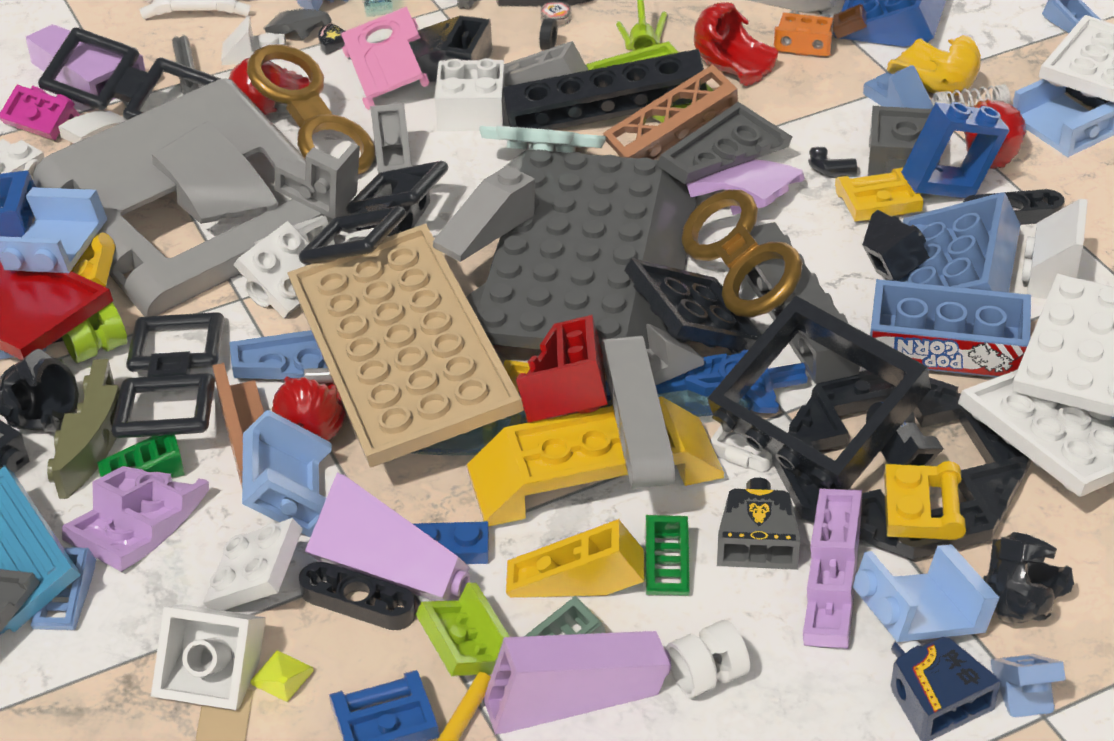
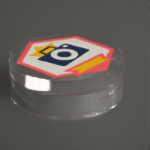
[540,1,571,28]

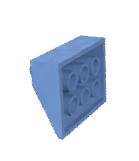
[890,192,1020,292]

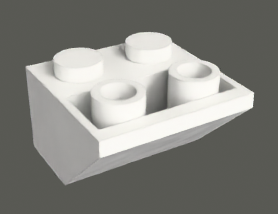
[435,58,504,131]

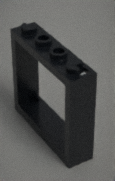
[707,296,931,490]

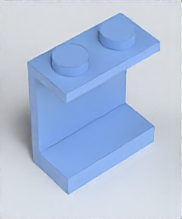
[1013,79,1114,157]
[0,187,107,273]
[853,544,999,642]

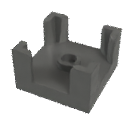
[867,106,940,176]

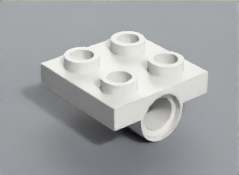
[234,221,312,318]
[203,518,303,611]

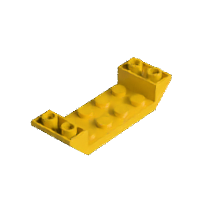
[467,396,724,526]

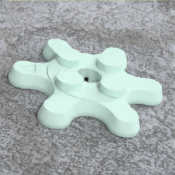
[479,126,606,153]

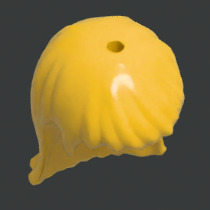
[887,35,981,97]

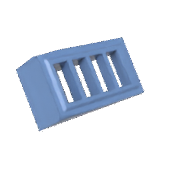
[1042,0,1101,33]
[31,547,96,630]

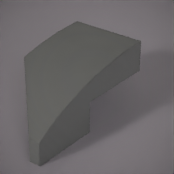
[264,9,332,40]

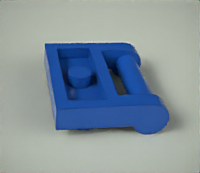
[329,670,439,741]

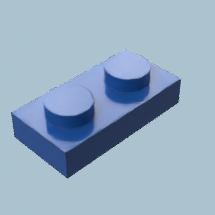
[413,521,489,564]

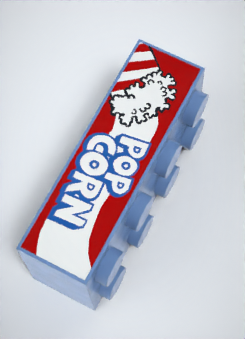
[870,279,1031,377]

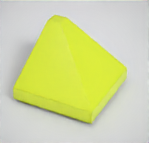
[250,650,313,702]

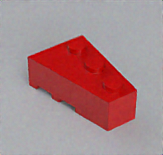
[516,315,608,423]

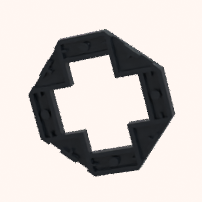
[772,370,1031,559]

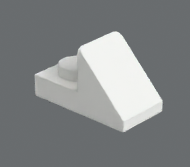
[221,16,286,65]

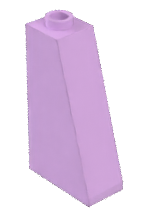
[25,24,146,109]
[305,473,470,601]
[484,631,671,734]

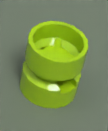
[62,303,128,364]

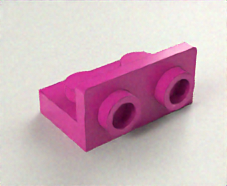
[0,84,80,140]

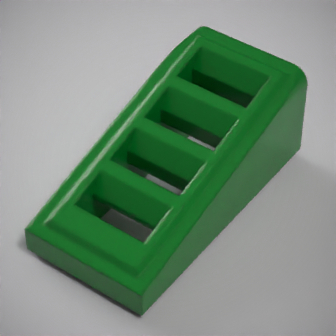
[97,435,185,478]
[645,515,690,596]

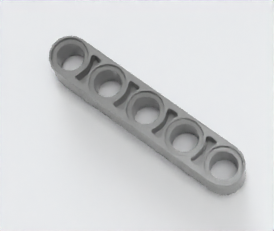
[602,335,675,489]

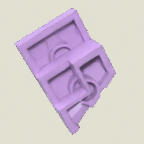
[687,160,805,215]
[62,466,209,572]

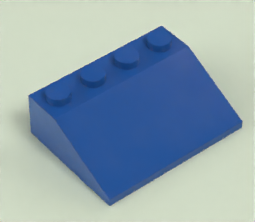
[832,0,946,47]

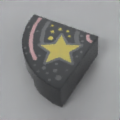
[318,22,345,55]

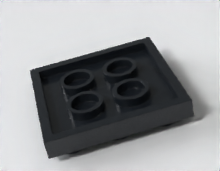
[624,258,762,353]

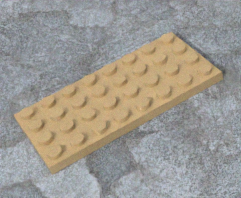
[287,224,524,468]

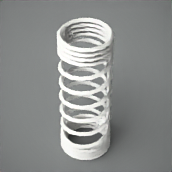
[932,84,1010,107]

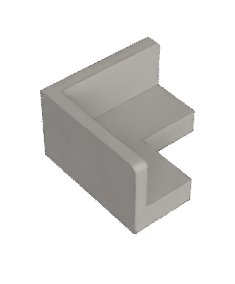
[274,143,360,219]

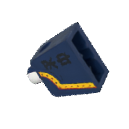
[890,637,1001,741]

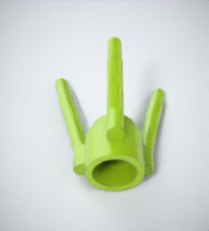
[616,0,667,51]

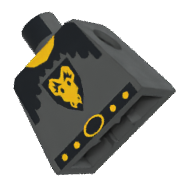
[717,477,800,570]

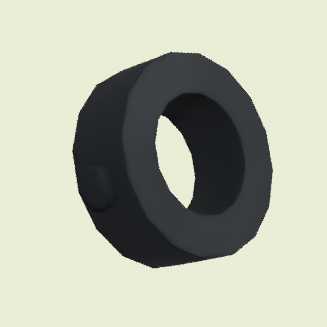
[539,18,558,50]

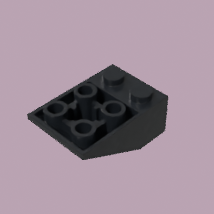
[409,15,492,82]

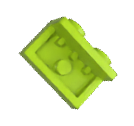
[415,583,510,676]

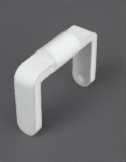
[711,425,773,472]

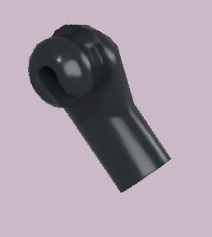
[808,146,857,177]

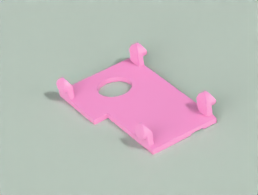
[341,6,429,110]

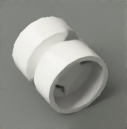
[666,620,750,698]

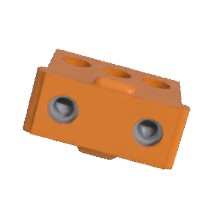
[774,10,833,56]

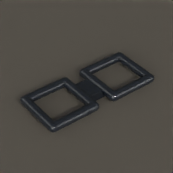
[38,27,221,120]
[299,161,448,264]
[111,312,225,438]

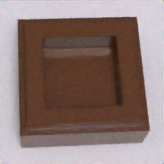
[833,4,867,39]

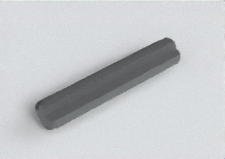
[172,35,199,95]

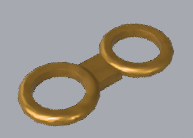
[247,44,375,175]
[681,189,802,317]

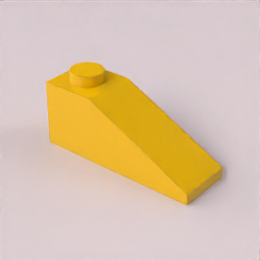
[506,519,644,598]

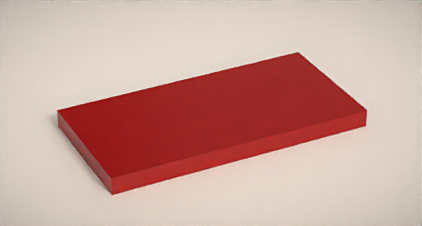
[0,261,113,360]

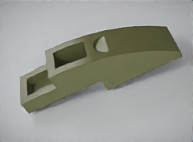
[47,359,120,499]

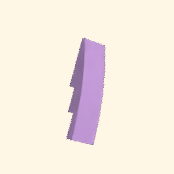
[803,489,862,648]

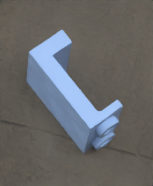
[242,410,332,537]

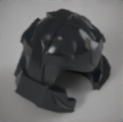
[0,349,79,432]
[983,532,1074,624]

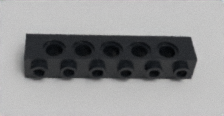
[503,49,707,130]

